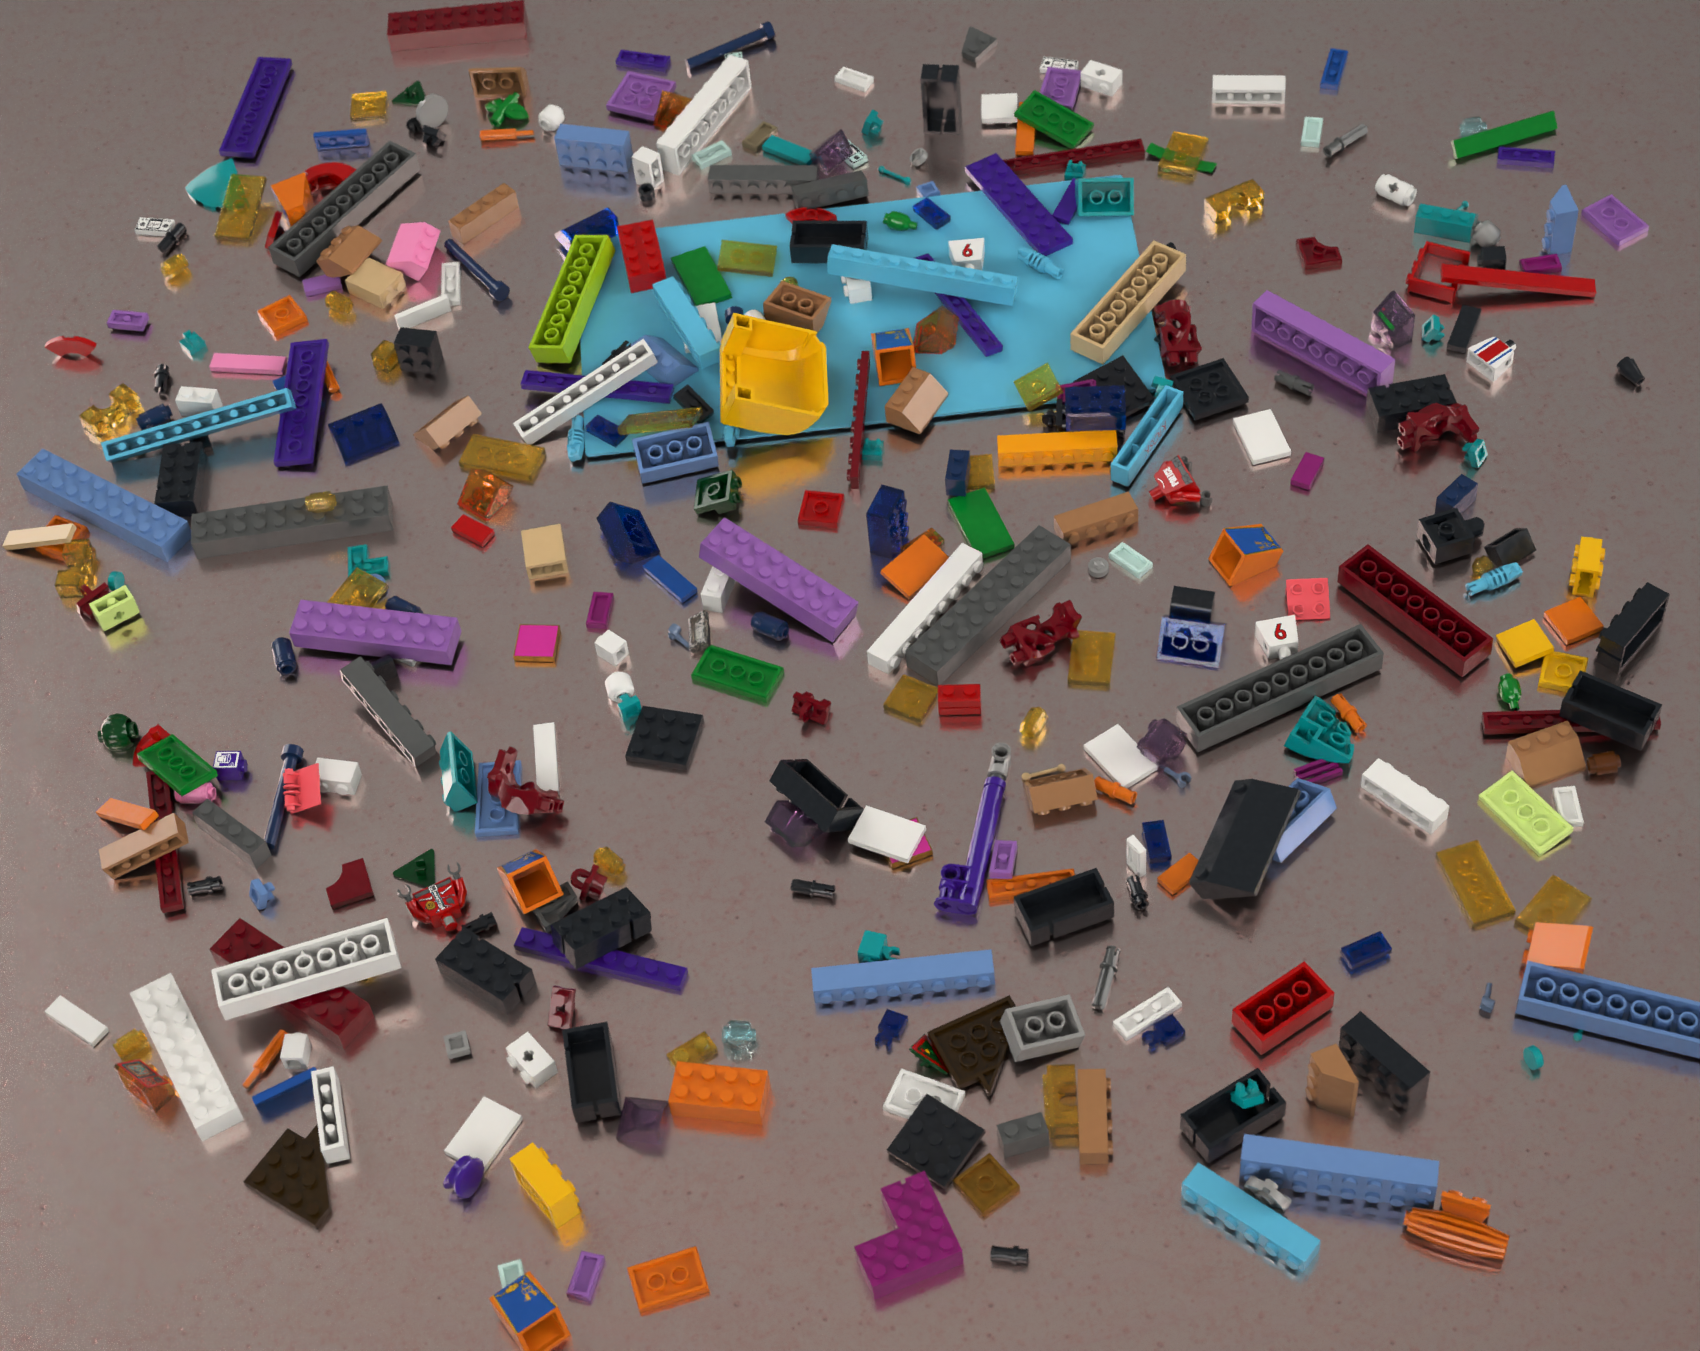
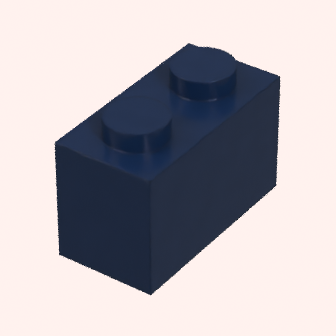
[945,449,971,496]
[1435,474,1478,514]

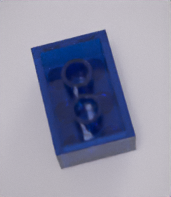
[1065,385,1126,432]
[866,485,909,559]

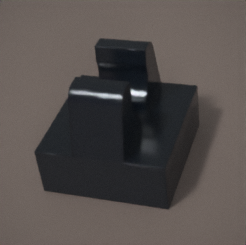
[422,125,447,147]

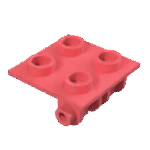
[1285,578,1330,620]
[283,763,321,814]

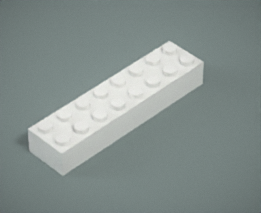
[656,55,752,176]
[211,918,402,1020]
[130,973,244,1142]

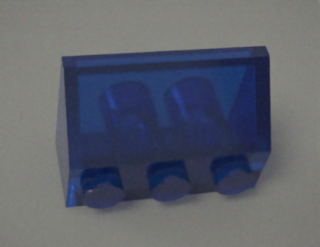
[555,207,619,251]
[328,403,399,465]
[596,502,660,564]
[1156,614,1227,668]

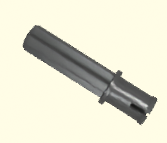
[1323,124,1368,157]
[1092,946,1121,1010]

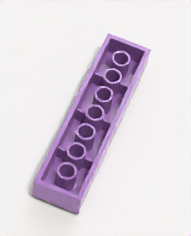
[1251,290,1395,394]
[699,517,859,642]
[289,599,461,665]

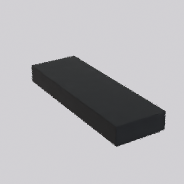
[1447,305,1482,353]

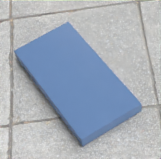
[475,760,522,837]

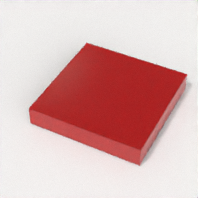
[797,490,845,528]

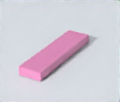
[209,353,288,375]

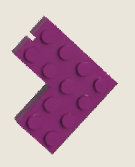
[854,1171,964,1300]

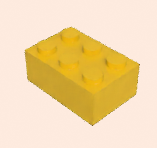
[509,1142,580,1229]

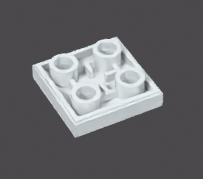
[981,93,1018,124]

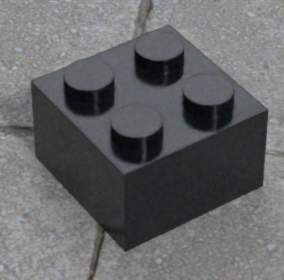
[393,327,443,374]

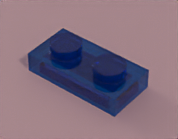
[913,197,951,230]
[585,414,628,448]
[1142,820,1172,864]
[1340,931,1392,970]

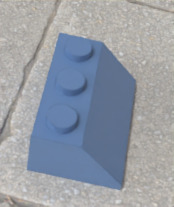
[1542,185,1579,255]
[630,335,699,386]

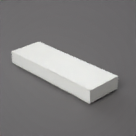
[441,262,461,306]
[394,294,452,329]
[1113,987,1182,1041]
[45,995,109,1047]

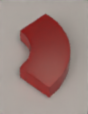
[785,207,837,223]
[44,336,97,357]

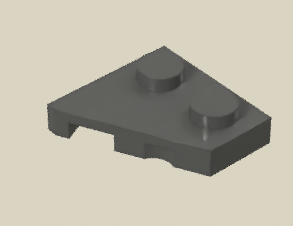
[962,26,997,63]

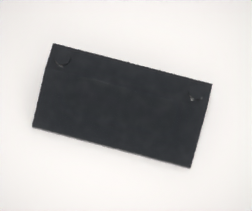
[1189,779,1301,900]

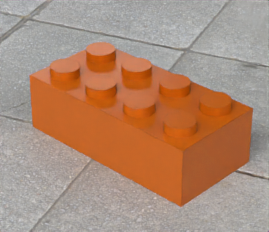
[668,1061,770,1125]

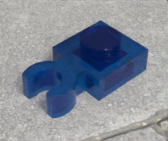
[875,1009,908,1051]
[1142,1014,1185,1050]

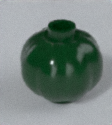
[97,713,139,752]

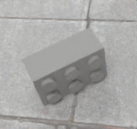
[1000,994,1085,1062]

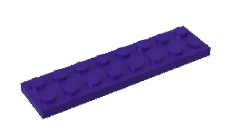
[219,57,292,158]
[965,153,1073,256]
[273,339,329,467]

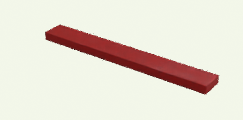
[1440,264,1596,298]

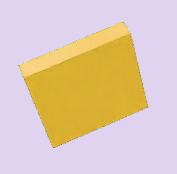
[1496,619,1554,668]
[1538,651,1588,692]

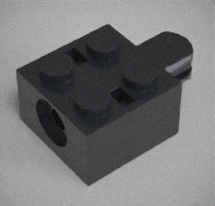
[1417,507,1485,564]

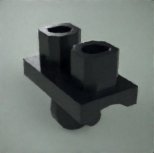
[1042,399,1073,432]

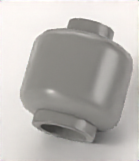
[1472,220,1501,247]

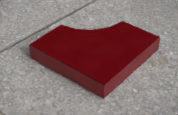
[1296,237,1342,270]
[326,858,374,909]

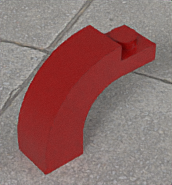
[305,162,356,194]

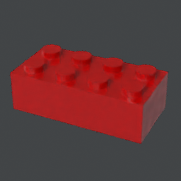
[617,219,666,293]
[1232,961,1335,1055]

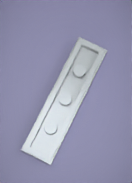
[533,722,559,795]

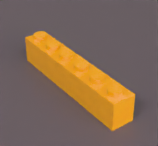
[997,429,1118,467]

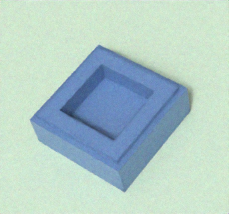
[916,181,940,198]

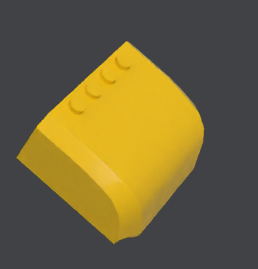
[720,313,829,435]

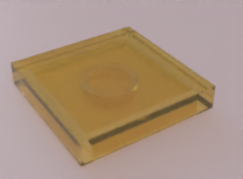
[350,91,387,122]
[1013,362,1064,412]
[967,454,995,490]
[883,674,938,723]

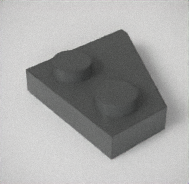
[533,882,578,933]

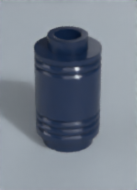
[135,403,173,431]
[385,596,423,614]
[751,612,789,641]
[271,637,297,675]

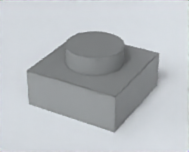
[443,1030,471,1060]

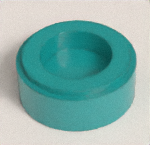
[108,571,125,591]
[1523,1045,1544,1070]

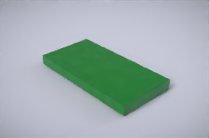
[1014,90,1094,149]
[671,246,732,306]
[948,488,1015,559]
[691,645,784,703]
[137,734,218,796]

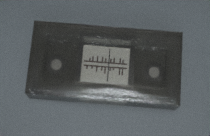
[688,610,710,654]

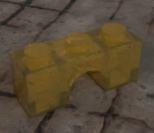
[1204,179,1264,225]
[79,383,142,439]
[55,539,96,598]
[1042,1064,1079,1139]

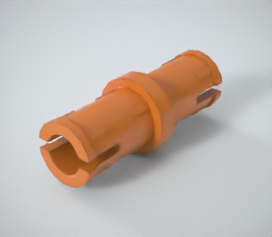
[1331,693,1367,733]
[1094,776,1137,805]

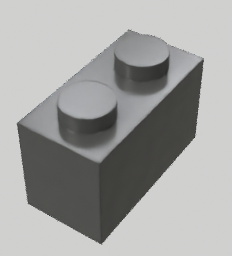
[997,1112,1050,1158]

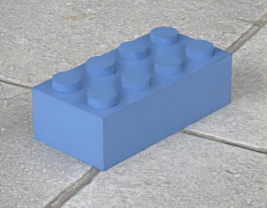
[554,124,633,172]
[632,422,719,484]

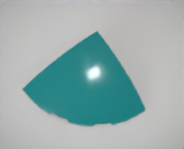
[185,158,250,211]
[1284,695,1354,763]

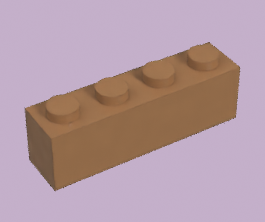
[448,183,519,245]
[1054,491,1138,544]
[99,813,189,880]
[1077,1069,1113,1164]

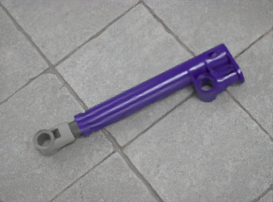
[934,743,1011,915]

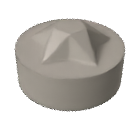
[910,148,928,166]
[1088,557,1109,578]

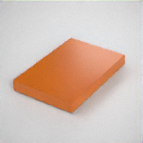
[880,534,949,600]
[627,1246,710,1313]

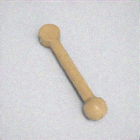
[1022,764,1066,781]

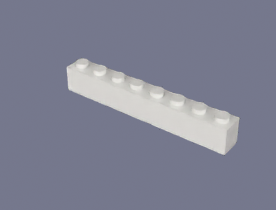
[513,339,658,446]
[867,543,984,675]

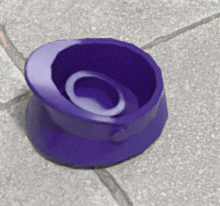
[443,1155,484,1199]

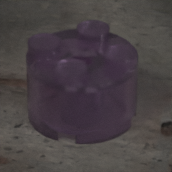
[1137,718,1187,769]

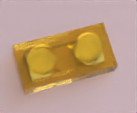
[666,1031,718,1069]

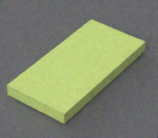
[1479,770,1573,857]

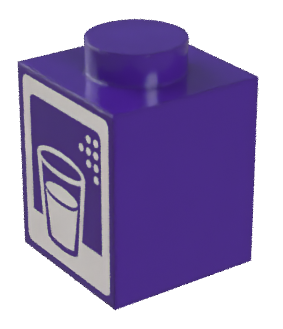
[213,751,248,781]

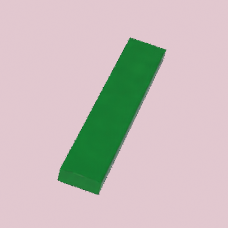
[1451,111,1558,159]

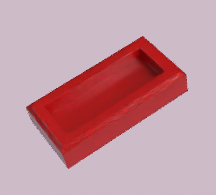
[265,211,283,249]
[451,514,495,547]

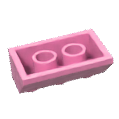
[385,222,441,282]

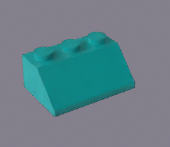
[1075,178,1134,216]
[1414,203,1479,243]
[439,731,478,812]

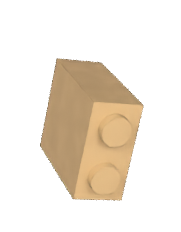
[345,258,406,309]
[521,524,569,580]

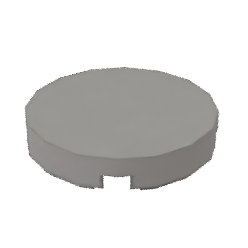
[416,94,448,128]

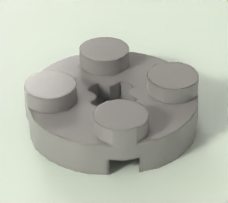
[1243,1175,1292,1215]

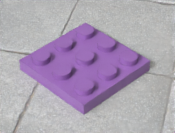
[606,71,676,121]

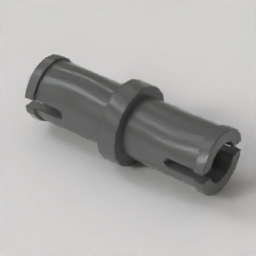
[1274,369,1314,396]

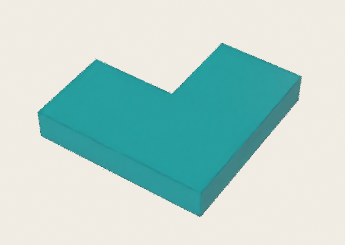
[347,544,389,582]

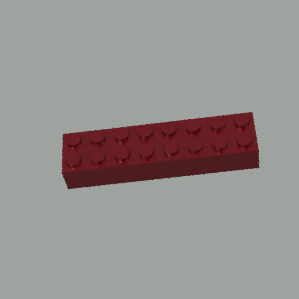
[387,0,527,52]
[1337,544,1494,677]
[210,918,374,1049]

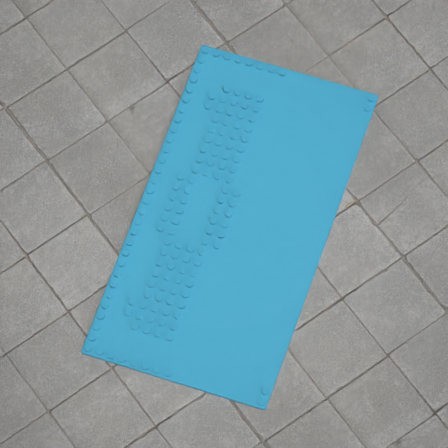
[580,175,1166,457]

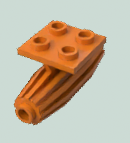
[1403,1190,1510,1260]

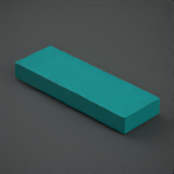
[762,135,817,165]

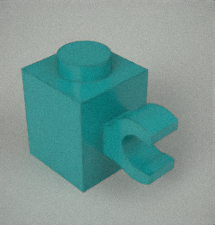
[857,930,900,963]

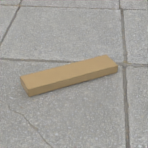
[2,523,77,550]

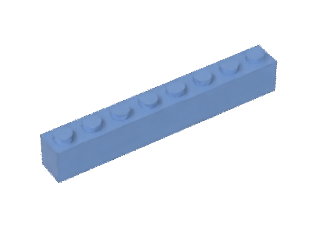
[811,949,995,1004]

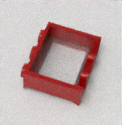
[1405,241,1471,304]

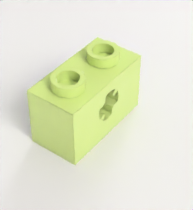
[89,585,140,631]

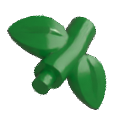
[485,92,529,128]

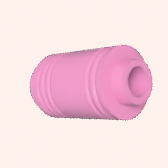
[174,782,216,804]

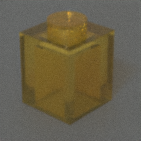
[371,340,399,373]

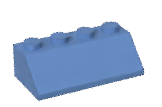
[1272,778,1337,863]

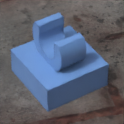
[249,878,275,910]

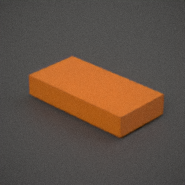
[1157,852,1199,895]

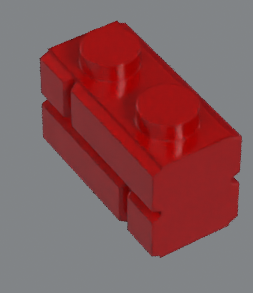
[938,684,981,715]

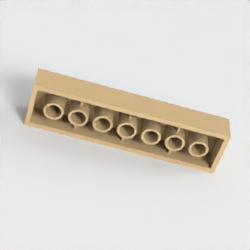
[1070,241,1186,365]

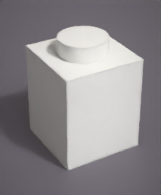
[594,630,629,667]
[280,1032,312,1069]

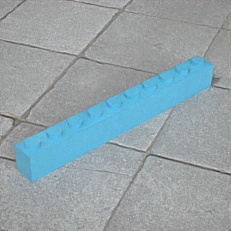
[827,244,1018,306]
[101,388,296,463]

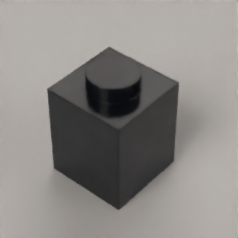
[1477,246,1507,270]

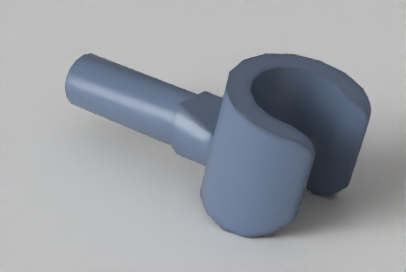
[668,623,691,648]
[1163,767,1191,788]
[1480,983,1496,1013]

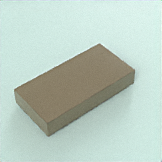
[742,121,778,152]

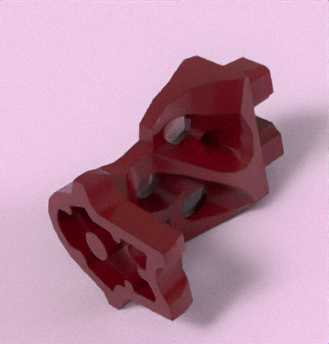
[1154,299,1202,366]
[1397,403,1479,452]
[999,600,1082,667]
[487,747,564,815]

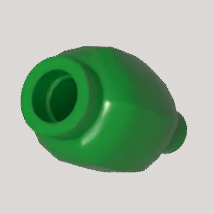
[883,211,918,231]
[1498,674,1521,711]

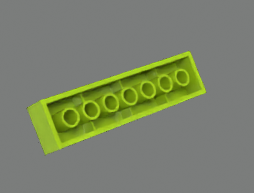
[528,235,616,363]

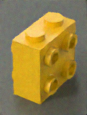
[1569,536,1606,598]

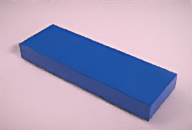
[1320,48,1348,91]
[313,128,370,150]
[643,555,697,603]
[252,1067,317,1107]

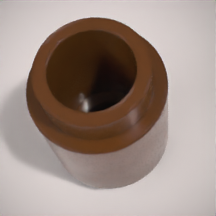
[1586,751,1621,776]

